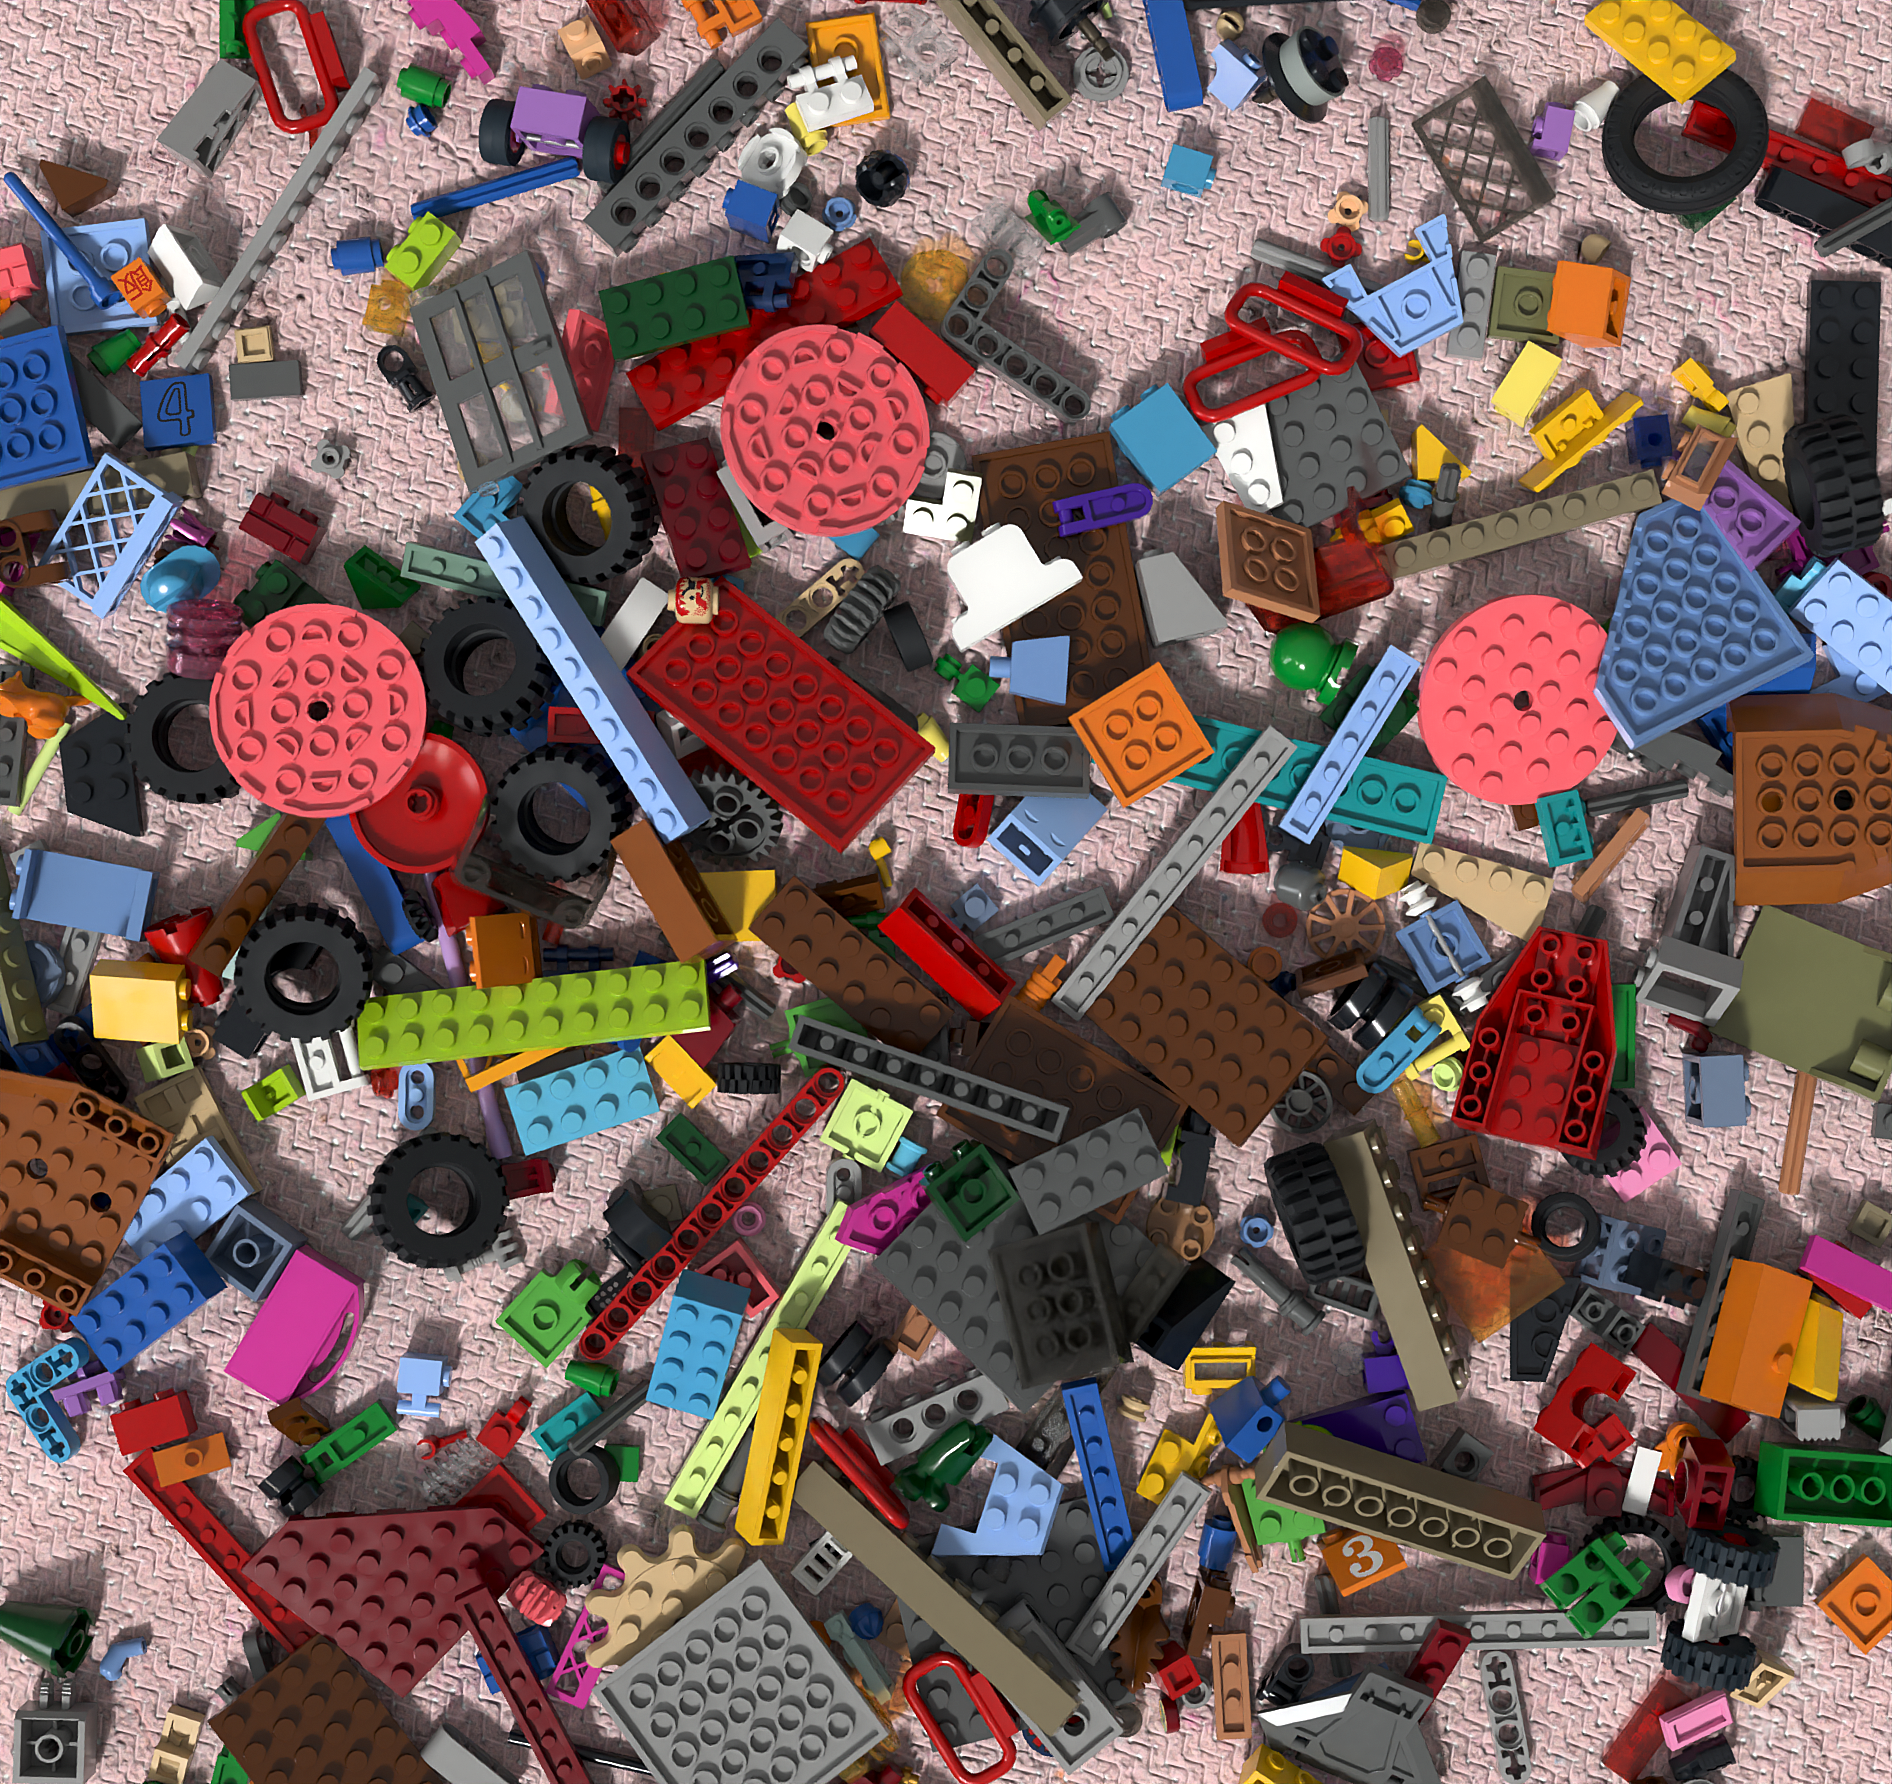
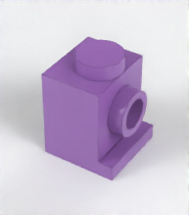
[1526,102,1575,161]

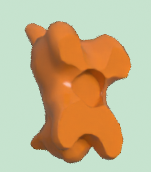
[0,671,92,739]

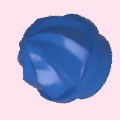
[848,1602,884,1640]

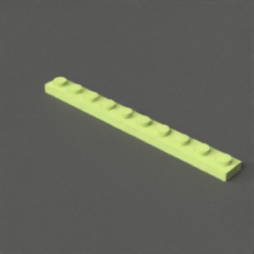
[664,1198,852,1519]

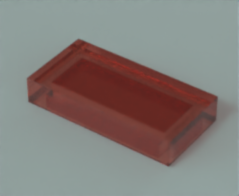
[1794,98,1875,155]

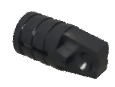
[1668,1733,1736,1782]

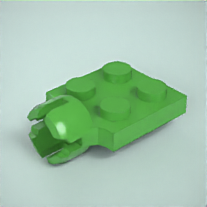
[495,1259,602,1368]

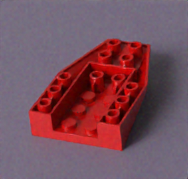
[1451,926,1617,1161]

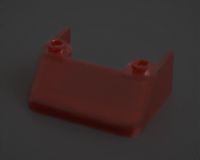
[1245,486,1394,634]

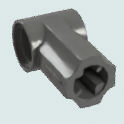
[1058,192,1128,257]

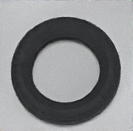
[1602,68,1769,215]

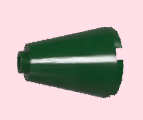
[0,1601,96,1679]

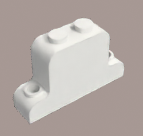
[947,522,1083,653]

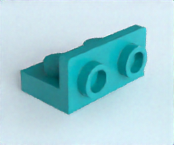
[1535,789,1594,868]

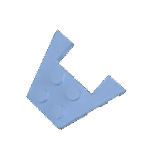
[1321,214,1464,358]
[932,1423,1065,1557]

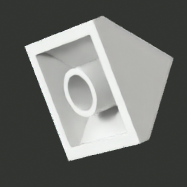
[147,224,226,311]

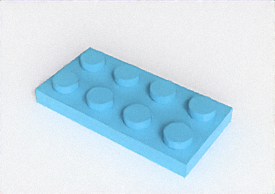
[503,1046,660,1156]

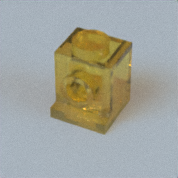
[362,279,411,337]

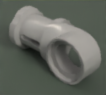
[1841,138,1892,175]

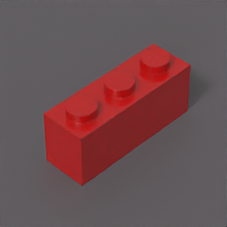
[869,300,976,408]

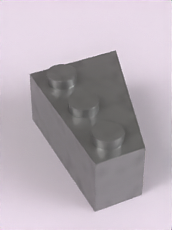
[1659,845,1736,959]

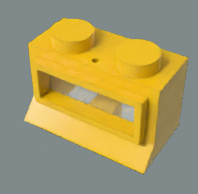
[1182,1341,1256,1395]

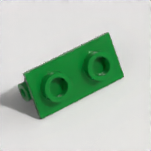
[219,0,255,59]
[1025,189,1081,245]

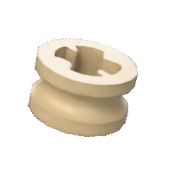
[1116,1394,1151,1422]

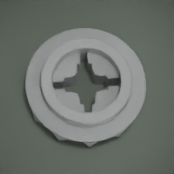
[1073,47,1129,104]

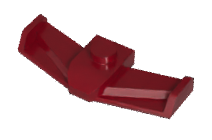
[1531,1460,1674,1517]

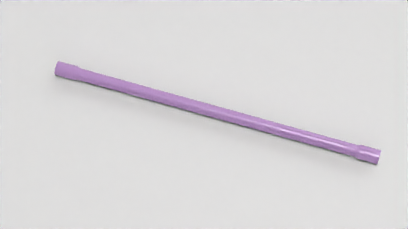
[422,871,513,1160]

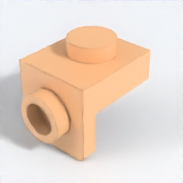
[557,15,612,80]

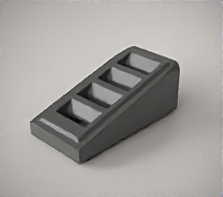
[1306,1274,1380,1321]

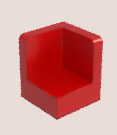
[1150,1640,1202,1701]

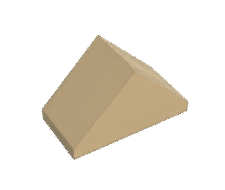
[1728,1648,1795,1709]

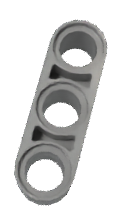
[420,1722,520,1784]

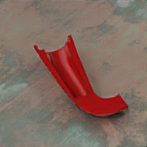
[1219,802,1270,874]

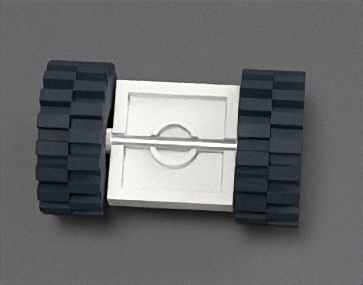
[1660,1519,1780,1692]

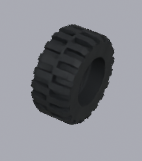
[1782,413,1885,558]
[517,444,660,585]
[417,596,560,737]
[124,669,242,805]
[490,743,632,883]
[233,902,374,1044]
[367,1132,510,1269]
[1264,1142,1366,1285]

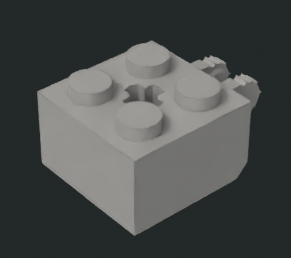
[12,1678,98,1784]

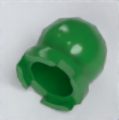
[1269,621,1359,706]

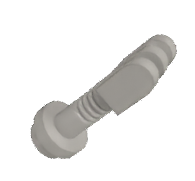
[443,1228,524,1283]

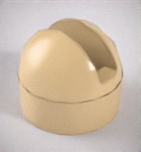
[1216,10,1245,41]
[1581,234,1612,265]

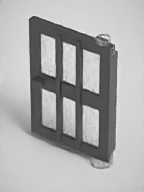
[408,250,594,497]

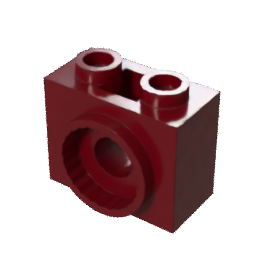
[1674,1436,1736,1531]

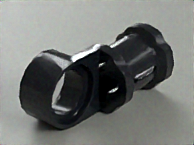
[377,345,436,413]

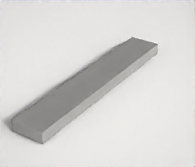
[1065,1470,1212,1666]

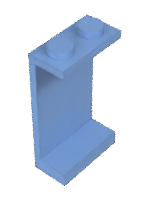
[9,848,160,942]

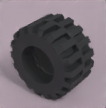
[1560,1086,1648,1179]

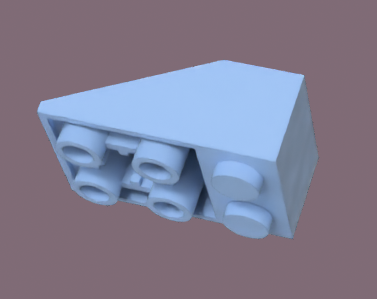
[986,793,1108,887]

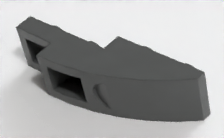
[1610,731,1733,798]

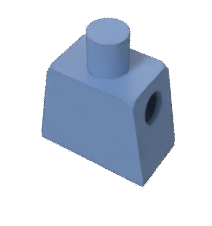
[989,636,1070,706]

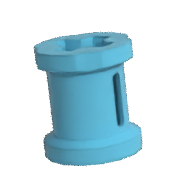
[885,1135,928,1177]

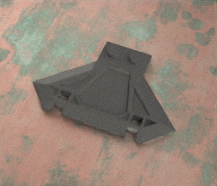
[1257,1662,1442,1784]

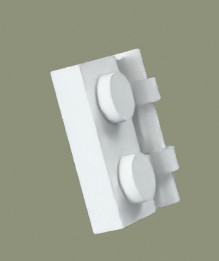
[787,55,874,133]

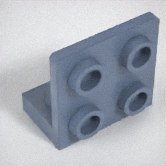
[1572,1212,1666,1296]

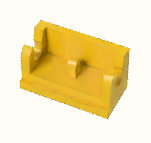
[644,1035,717,1109]

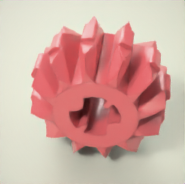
[506,1569,568,1627]

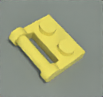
[1383,992,1471,1081]

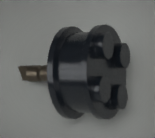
[1029,0,1116,62]

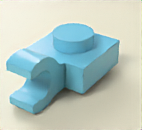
[1772,555,1827,622]

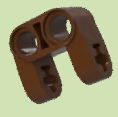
[0,509,73,589]

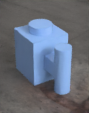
[397,1352,453,1418]

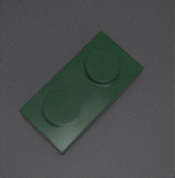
[656,1112,731,1187]

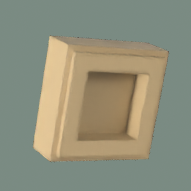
[234,325,276,364]

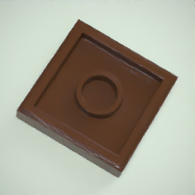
[1295,947,1369,1000]

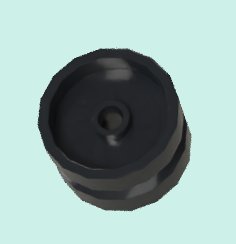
[1327,959,1414,1050]
[816,1316,899,1408]

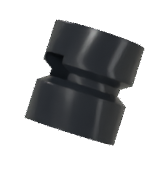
[257,1455,325,1519]

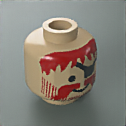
[668,577,719,624]

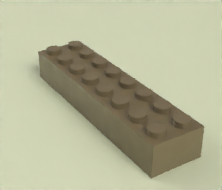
[1323,1118,1471,1412]
[1254,1420,1546,1581]

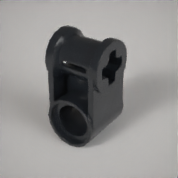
[1256,1643,1315,1707]

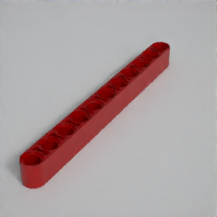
[579,1063,846,1360]

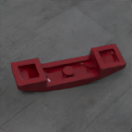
[1630,1321,1751,1444]

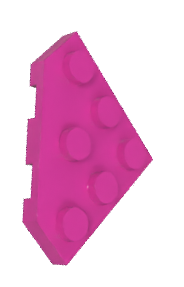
[835,1162,933,1256]

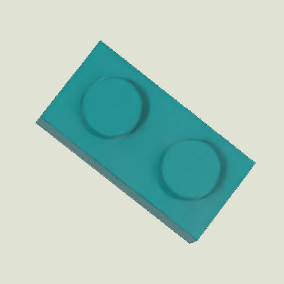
[530,1391,604,1462]

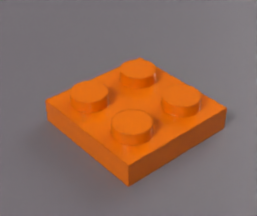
[1813,1553,1892,1655]

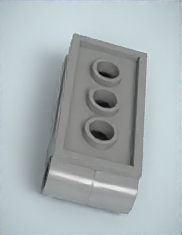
[997,1599,1124,1775]

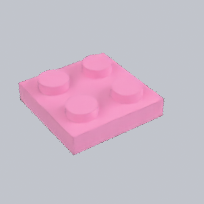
[1598,1106,1682,1203]

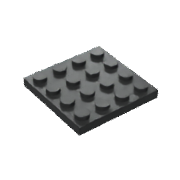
[1266,351,1413,528]

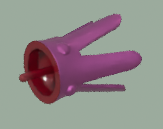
[164,506,219,550]

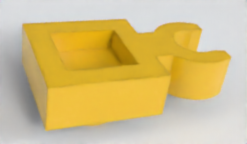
[1671,357,1729,413]

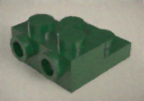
[232,559,334,629]
[1318,663,1419,759]
[918,1139,1021,1242]

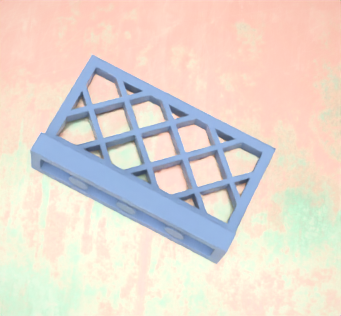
[37,452,184,619]

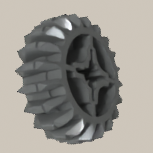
[823,565,901,655]

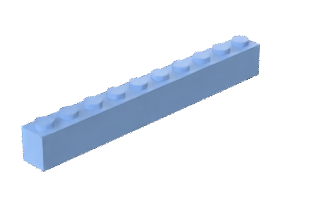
[475,516,712,845]

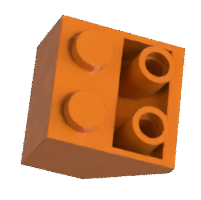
[1547,260,1631,348]

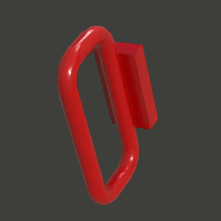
[242,0,351,134]
[1224,271,1364,376]
[1182,316,1322,423]
[809,1416,910,1529]
[902,1651,1021,1784]

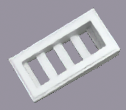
[791,1530,853,1596]

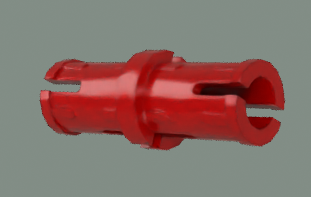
[127,313,190,377]

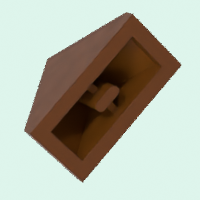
[39,159,118,218]

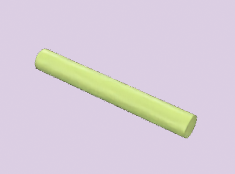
[7,721,72,816]

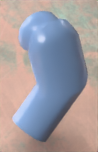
[100,1636,147,1681]

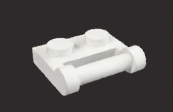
[291,1019,371,1101]

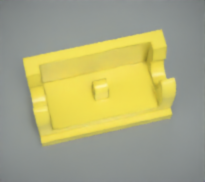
[1491,341,1562,428]

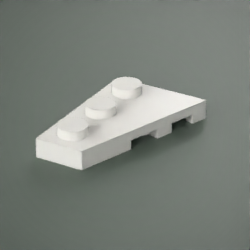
[1202,403,1284,514]

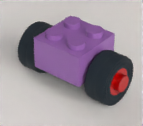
[478,84,630,184]

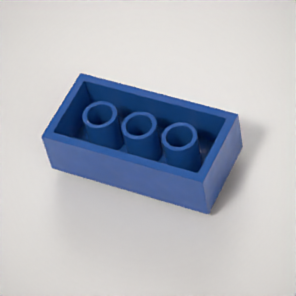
[69,1230,228,1374]

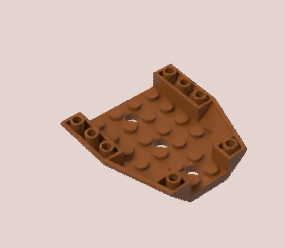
[1726,693,1892,906]
[0,1068,176,1317]

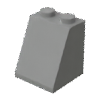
[1134,548,1228,649]

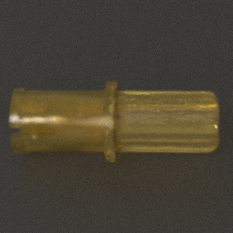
[1392,1078,1441,1148]

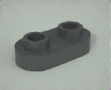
[242,1627,275,1682]

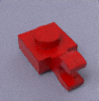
[476,1395,532,1460]
[1569,1411,1635,1469]

